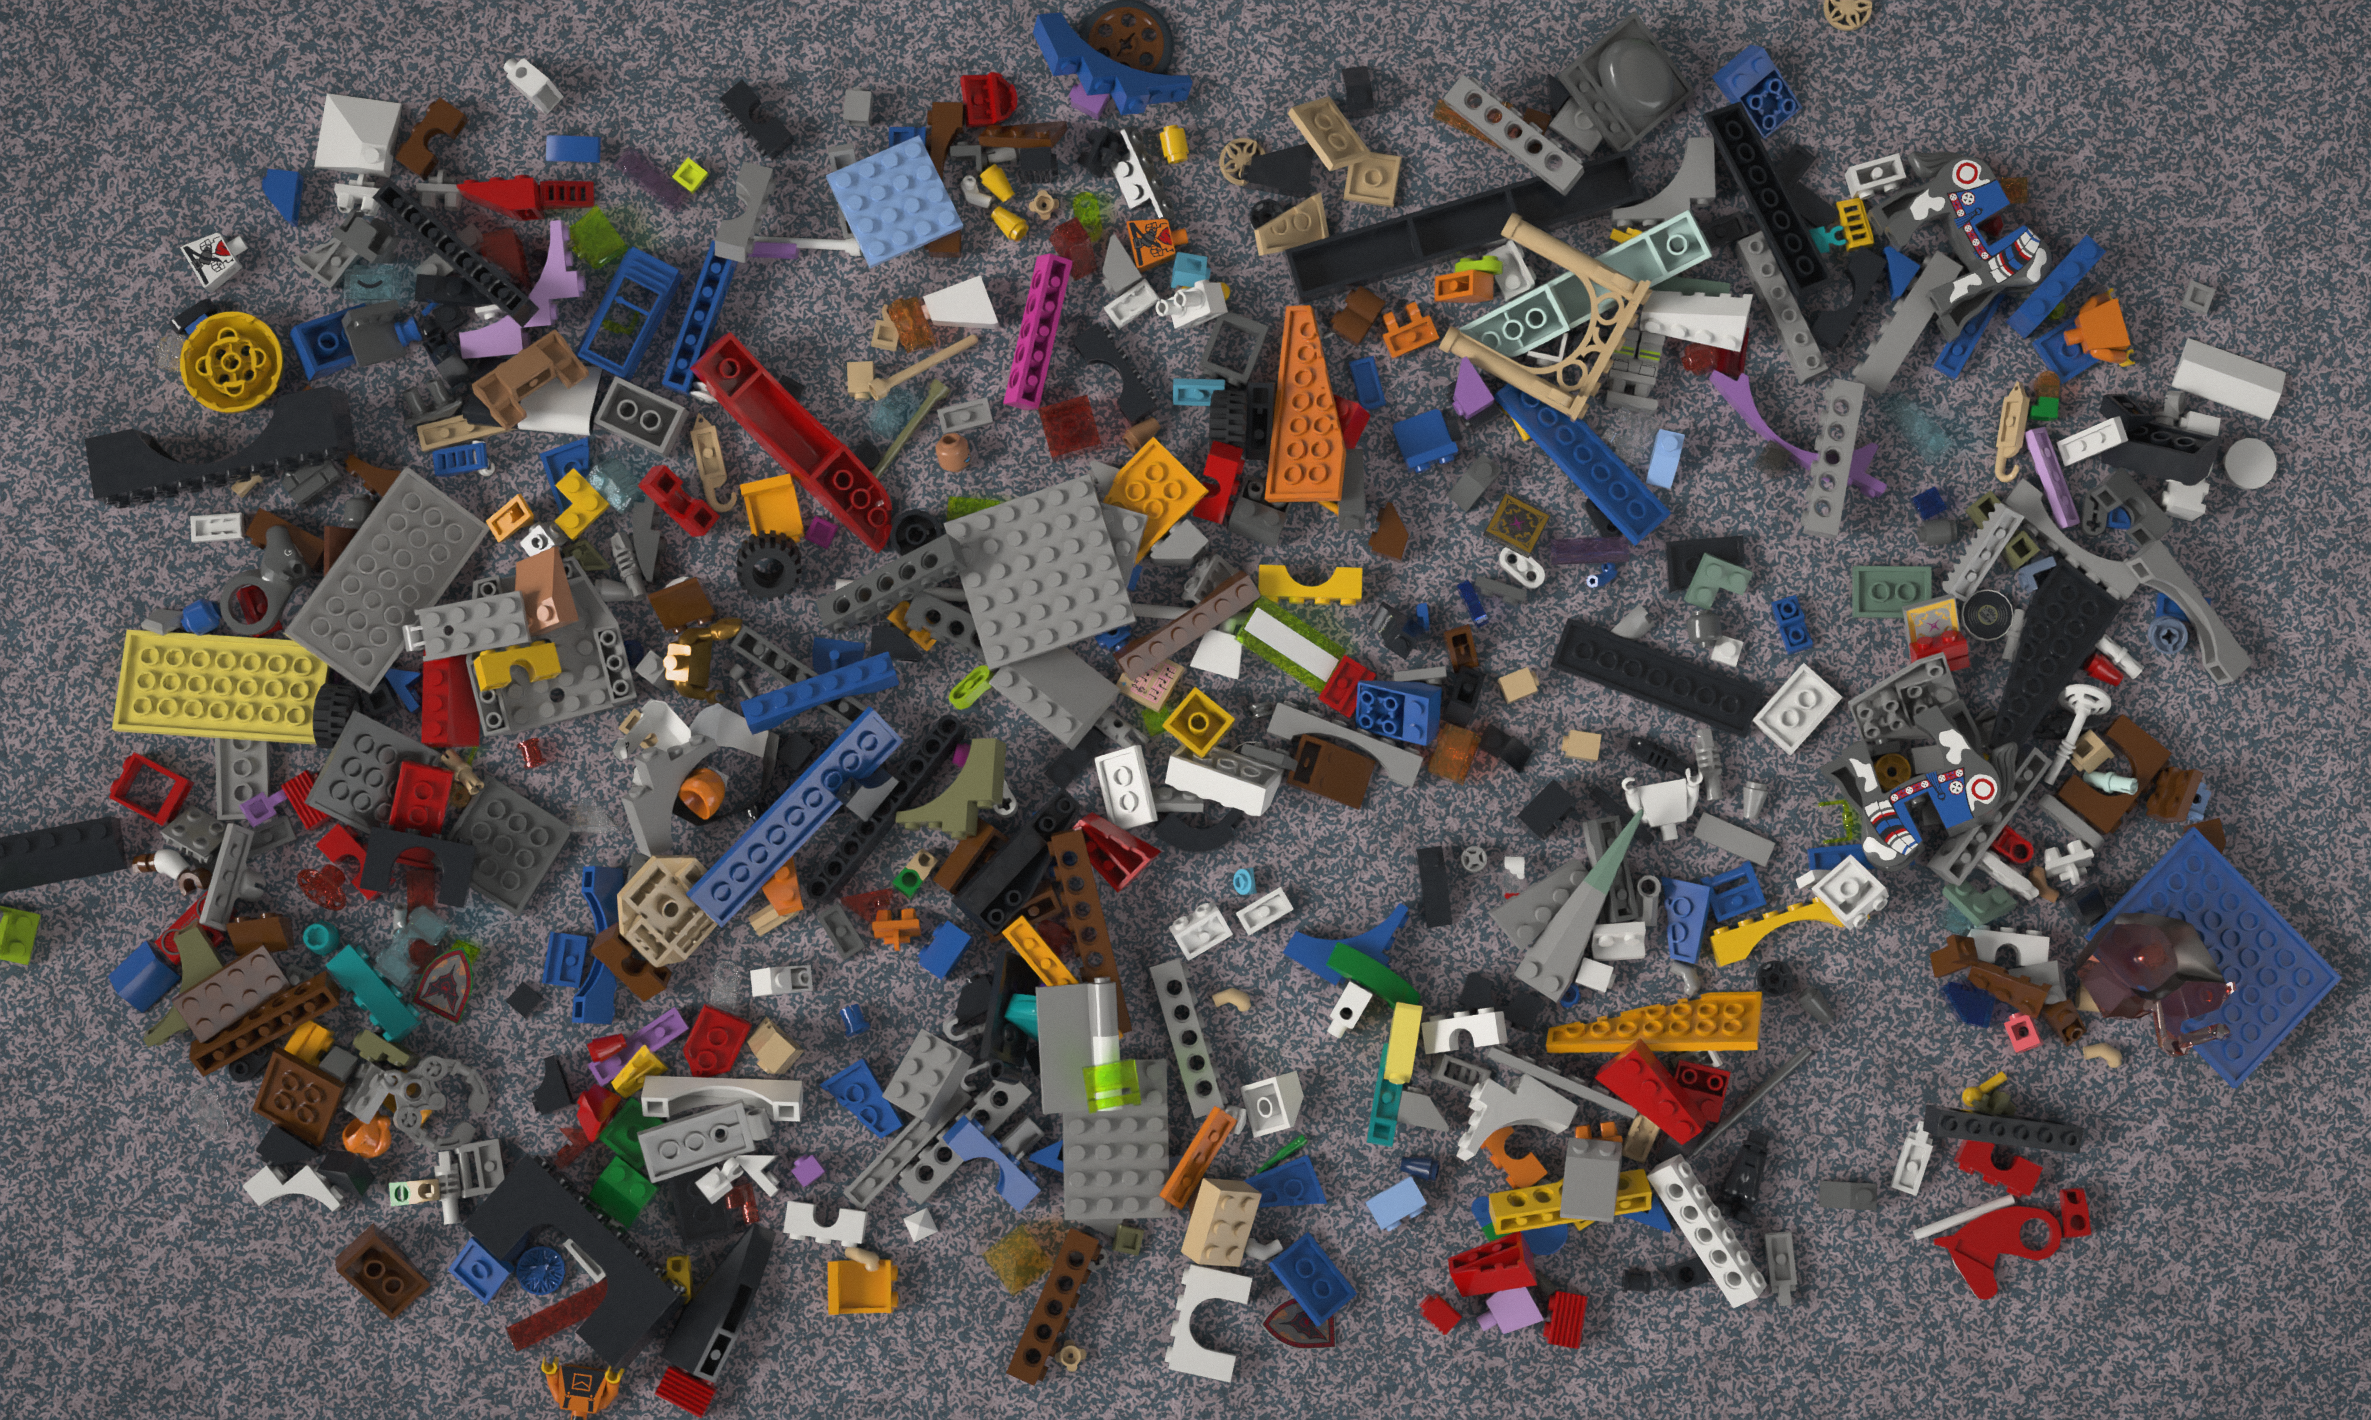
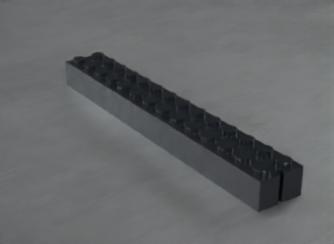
[1285,150,1644,305]

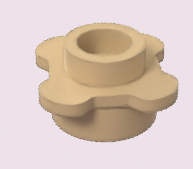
[1029,190,1059,220]
[1055,1340,1086,1372]

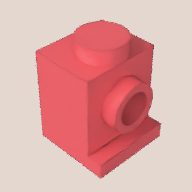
[2004,1012,2044,1054]

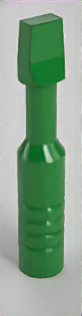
[1256,1134,1308,1174]

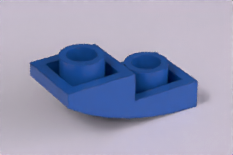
[546,135,601,163]
[1771,595,1813,655]

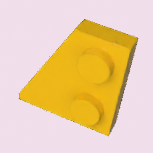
[611,1044,668,1099]

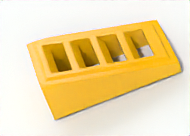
[1836,197,1875,252]

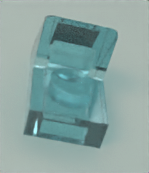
[1938,899,1972,936]

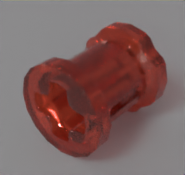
[516,737,547,770]

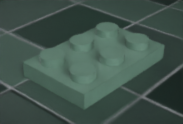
[1852,566,1932,619]

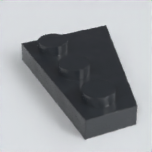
[1664,535,1745,593]

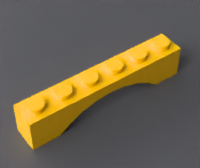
[1708,897,1870,967]

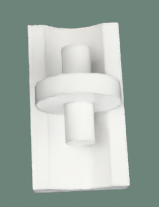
[334,173,380,216]
[2044,840,2094,885]

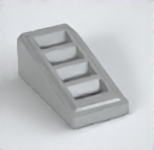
[1431,1054,1492,1092]

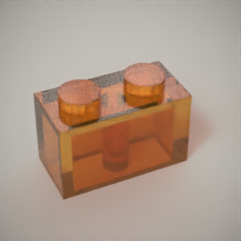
[1428,723,1481,786]

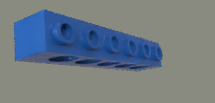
[662,240,738,398]

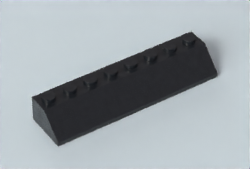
[1702,101,1835,300]
[0,816,128,893]

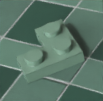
[1684,553,1753,610]
[1942,879,2017,927]

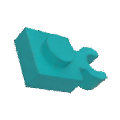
[1809,226,1847,253]

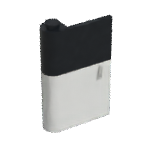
[463,357,603,436]

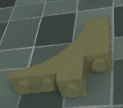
[895,738,1006,840]
[143,920,227,1048]

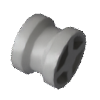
[1460,846,1487,873]

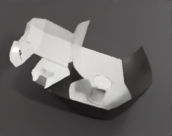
[612,700,779,826]

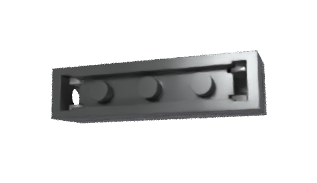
[1582,815,1639,924]

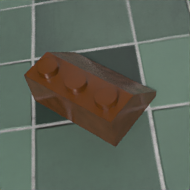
[933,817,1009,896]

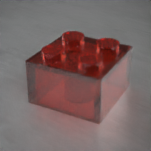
[1038,395,1102,463]

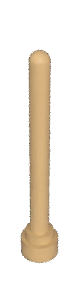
[868,335,978,401]

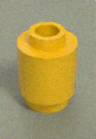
[1159,125,1189,164]

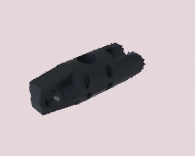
[2032,714,2101,740]

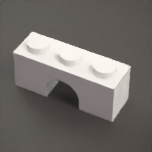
[1966,925,2050,967]
[1421,1007,1508,1054]
[783,1200,868,1248]

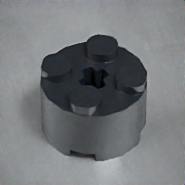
[890,509,943,557]

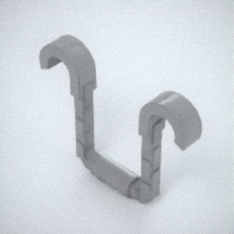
[943,1015,1007,1092]

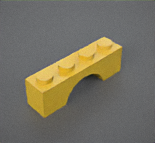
[1258,565,1362,606]

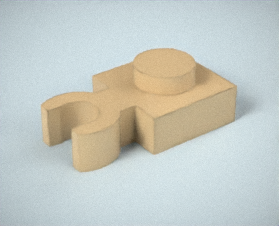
[871,304,902,351]

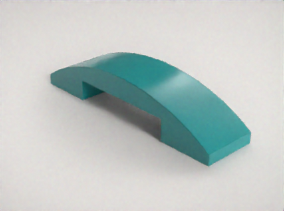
[1366,1043,1403,1147]

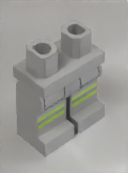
[1607,328,1665,398]

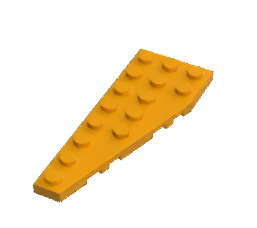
[1102,437,1209,567]
[1546,991,1763,1053]

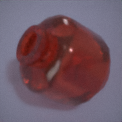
[1681,342,1721,376]

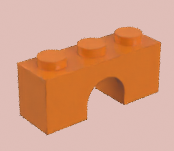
[1480,1126,1548,1190]

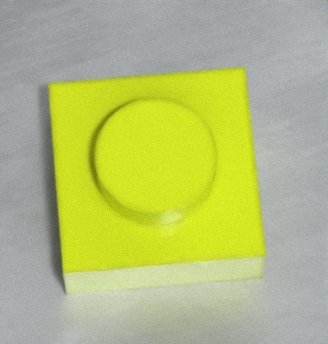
[672,157,709,194]

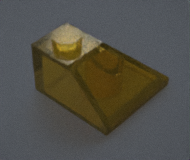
[982,1223,1054,1296]

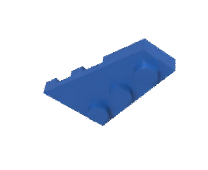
[1661,876,1713,964]
[819,1057,905,1139]

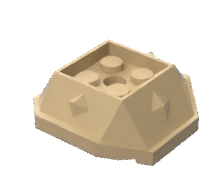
[617,855,718,968]

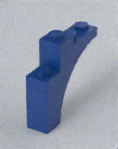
[1282,903,1410,986]

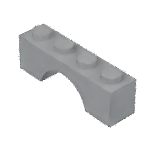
[715,161,776,263]

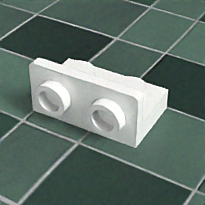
[1483,239,1536,302]
[1169,902,1233,961]
[1591,921,1646,961]

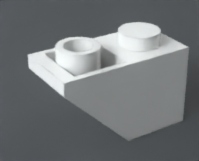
[750,965,813,997]

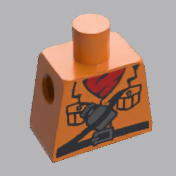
[1126,219,1188,273]

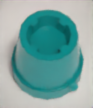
[303,919,340,957]

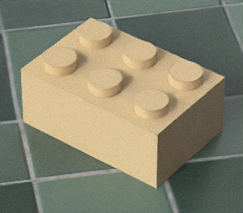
[1181,1178,1262,1267]

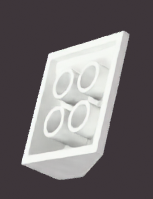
[314,93,402,178]

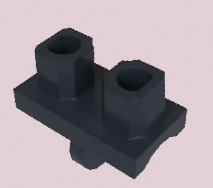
[1077,126,1121,179]

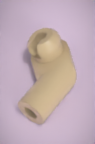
[1212,988,1251,1012]
[2083,1043,2123,1068]

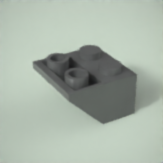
[1227,475,1292,548]

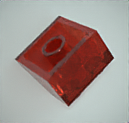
[480,227,532,288]

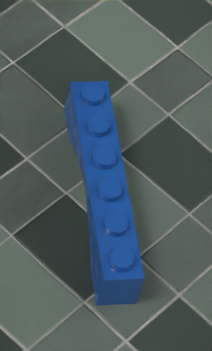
[740,652,900,735]
[572,866,624,1025]

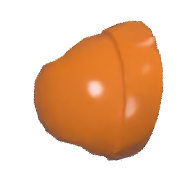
[678,768,725,820]
[342,1110,392,1159]

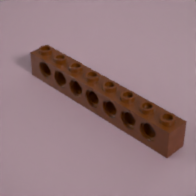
[1047,827,1132,1033]

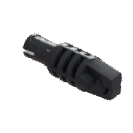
[1625,736,1697,779]

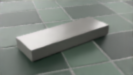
[1693,812,1775,867]

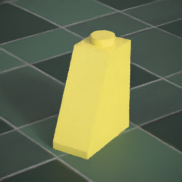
[1384,1002,1423,1084]

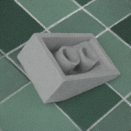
[1560,1137,1622,1222]

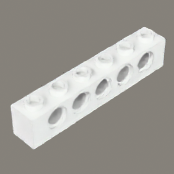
[1647,1154,1767,1308]

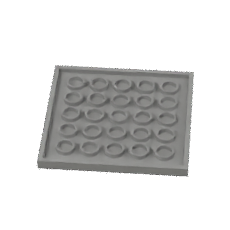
[944,474,1137,671]

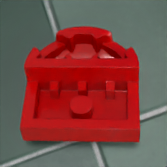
[960,72,1018,127]

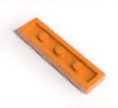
[1159,1106,1237,1210]

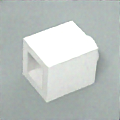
[1573,957,1616,993]

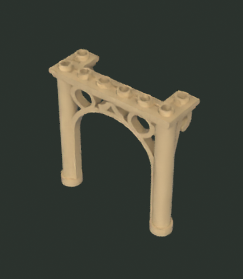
[1439,212,1653,422]

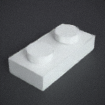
[1236,887,1294,936]

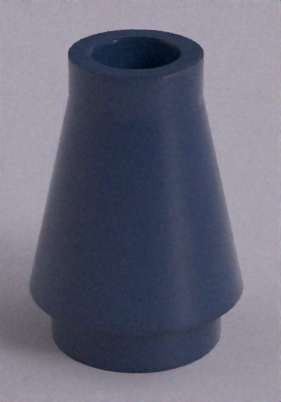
[1400,1156,1440,1182]

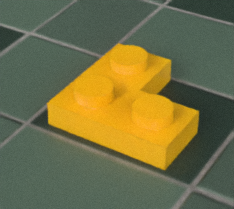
[554,468,611,541]

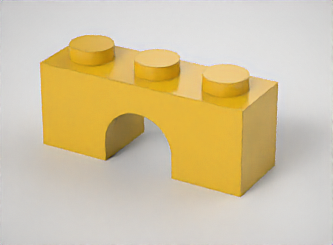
[473,640,562,692]

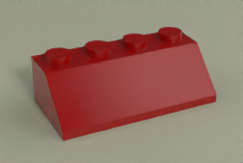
[421,650,480,748]

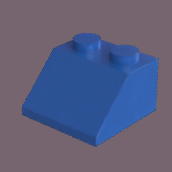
[918,920,975,982]

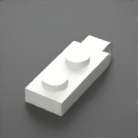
[1975,850,2039,900]

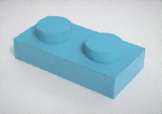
[1173,378,1225,406]

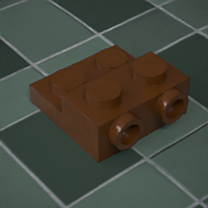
[2146,766,2204,824]

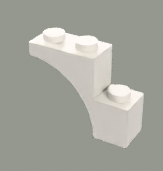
[243,1164,346,1212]

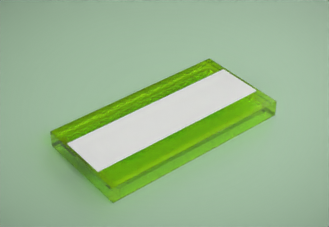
[1234,595,1346,694]

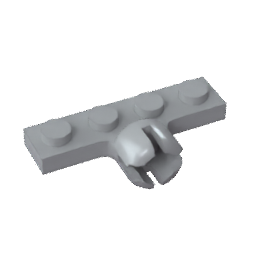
[199,823,266,931]

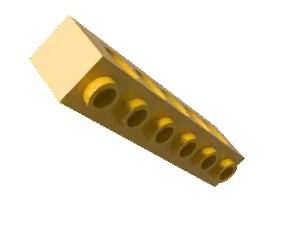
[1489,1169,1652,1235]

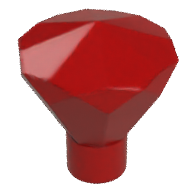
[1978,216,2003,237]

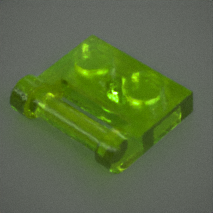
[1082,1058,1141,1114]

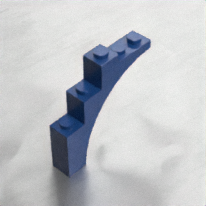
[1033,12,1193,115]

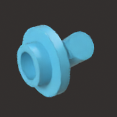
[1233,868,1257,895]

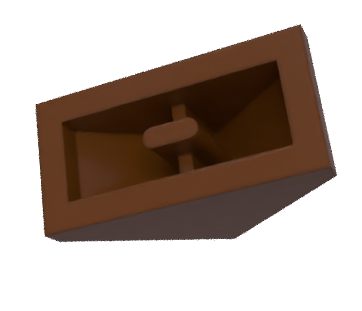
[1442,624,1479,673]

